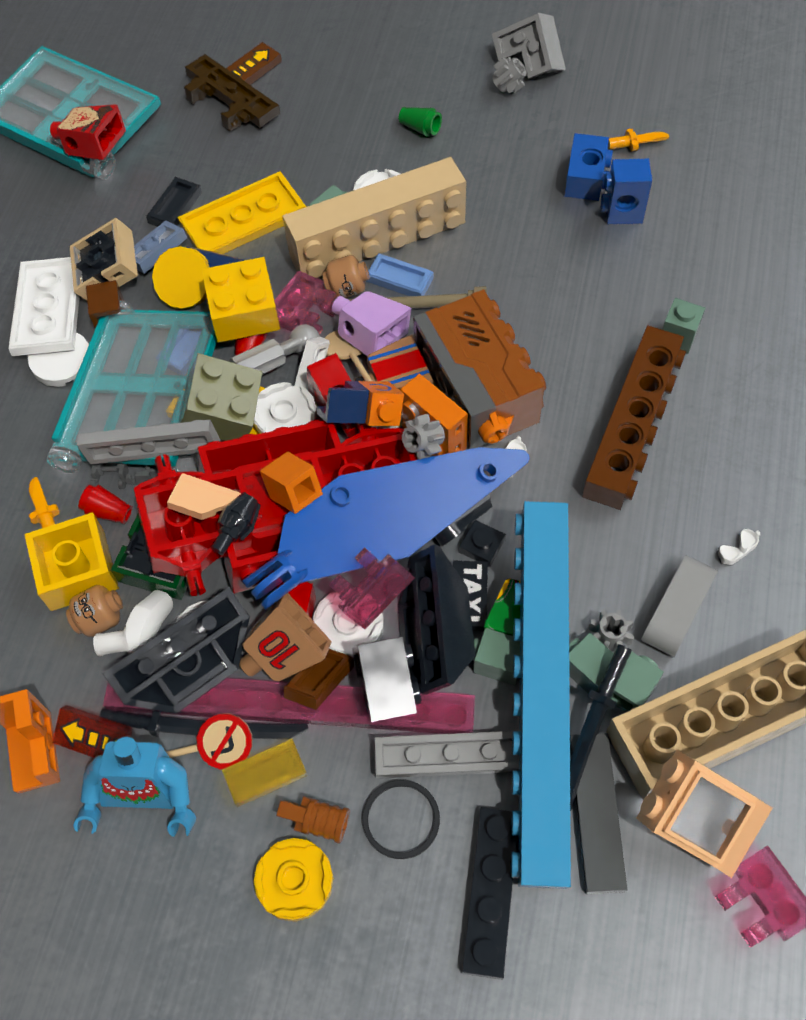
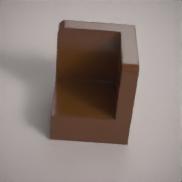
[86,280,125,329]

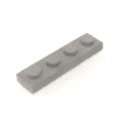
[77,420,220,464]
[375,731,519,778]

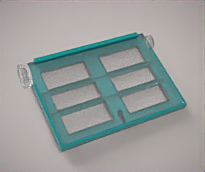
[0,46,161,180]
[46,301,217,473]

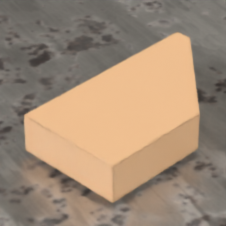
[167,473,241,520]

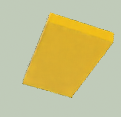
[177,171,306,254]

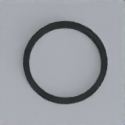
[363,780,440,859]

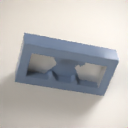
[134,220,188,273]

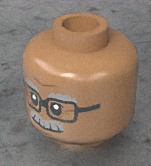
[322,255,370,298]
[66,585,123,637]

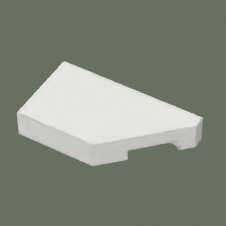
[294,337,330,390]

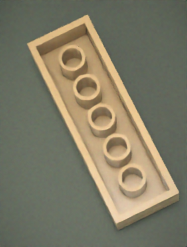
[282,157,466,282]
[606,630,806,800]

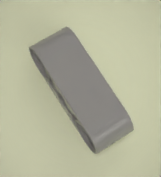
[641,555,718,657]

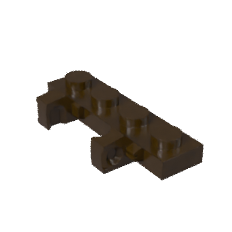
[184,54,280,131]

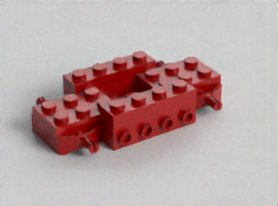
[134,420,418,596]

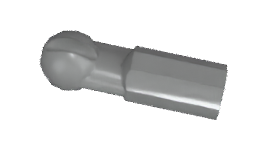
[229,324,320,375]

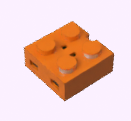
[400,373,468,456]

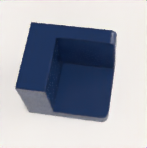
[317,381,369,423]

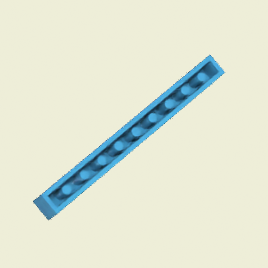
[511,501,571,889]

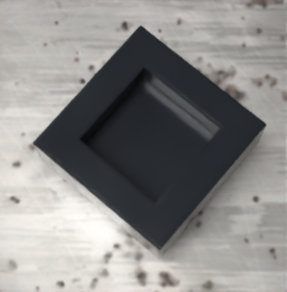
[459,520,506,567]

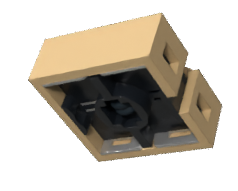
[70,218,138,301]

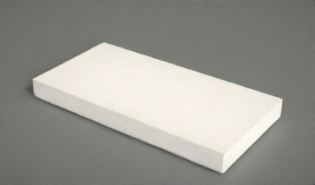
[8,257,80,356]

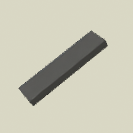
[570,733,628,894]

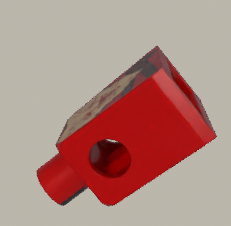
[50,105,126,160]

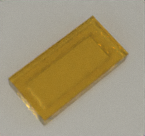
[222,739,308,807]

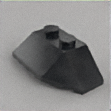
[398,544,475,695]
[102,587,250,714]

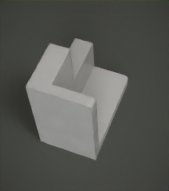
[492,13,566,79]

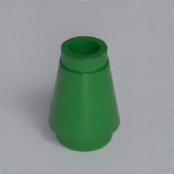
[399,107,442,137]

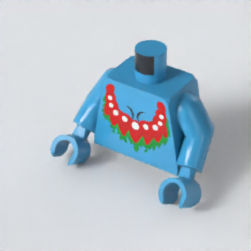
[73,737,196,837]

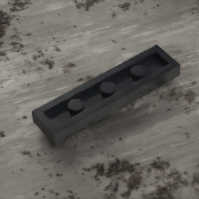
[462,807,517,980]

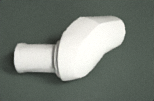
[93,590,173,656]

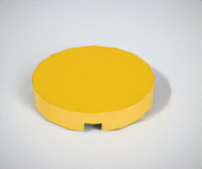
[152,246,210,309]
[254,838,334,922]

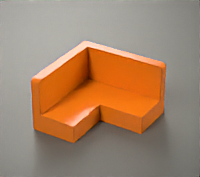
[0,689,61,794]

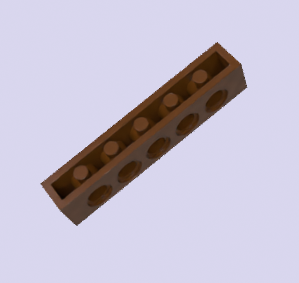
[582,325,686,511]

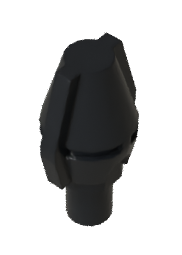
[211,492,261,555]

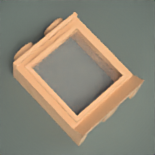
[636,749,773,878]

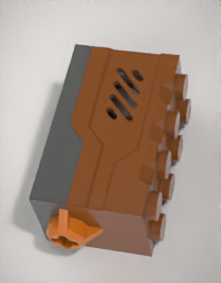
[413,289,546,449]

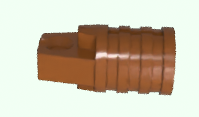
[276,796,350,844]

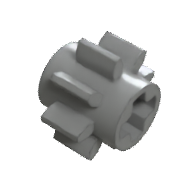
[492,57,526,93]
[402,414,445,459]
[588,610,634,652]

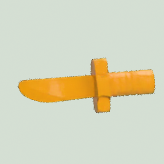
[608,128,669,151]
[29,477,60,528]

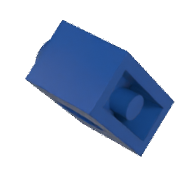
[564,133,613,201]
[601,158,652,224]

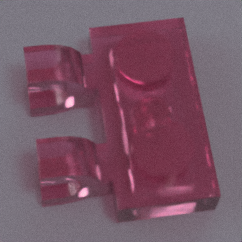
[274,271,337,335]
[329,547,415,629]
[715,845,806,948]

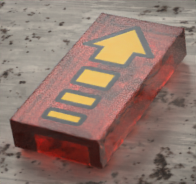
[52,705,133,758]

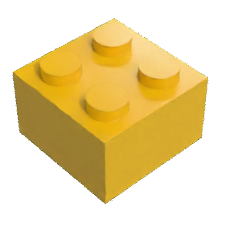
[202,257,280,342]
[24,512,119,611]

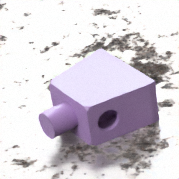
[332,292,411,356]

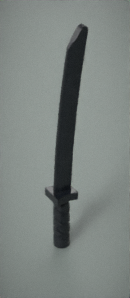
[570,644,632,811]
[99,708,309,739]

